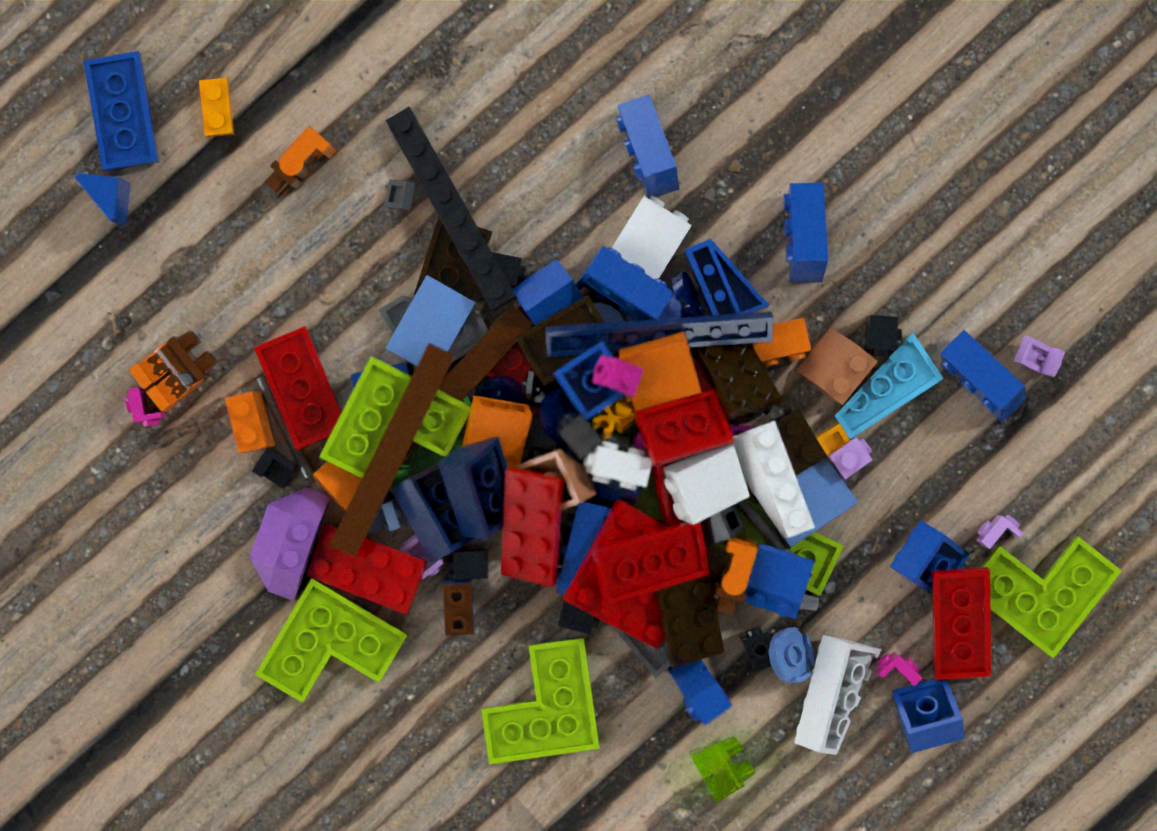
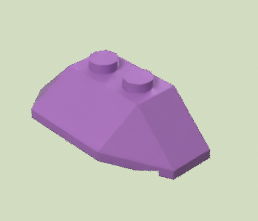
[250,487,332,601]

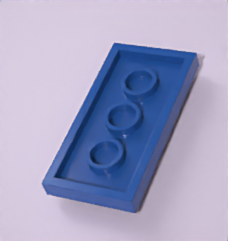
[83,51,159,172]

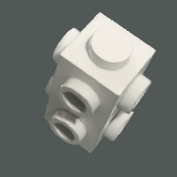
[584,441,652,490]

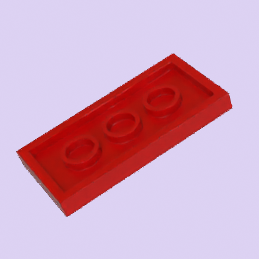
[254,326,342,451]
[501,467,562,587]
[592,522,710,606]
[306,523,428,614]
[932,567,991,680]

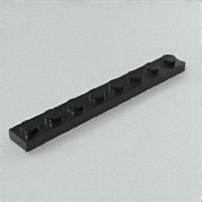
[385,107,518,312]

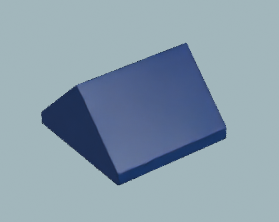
[74,173,131,226]
[513,259,584,326]

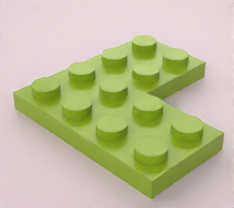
[319,356,471,478]
[980,536,1122,659]
[255,578,408,703]
[481,637,600,765]

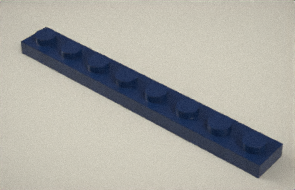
[545,312,773,357]

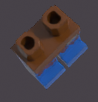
[443,578,475,636]

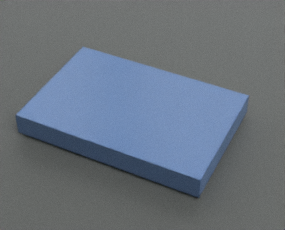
[385,275,476,366]
[757,457,858,548]

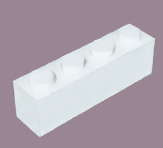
[731,421,815,538]
[794,635,882,755]

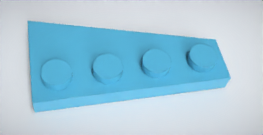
[834,333,944,439]

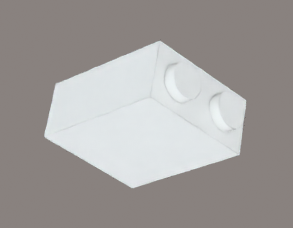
[612,195,691,279]
[663,444,750,525]

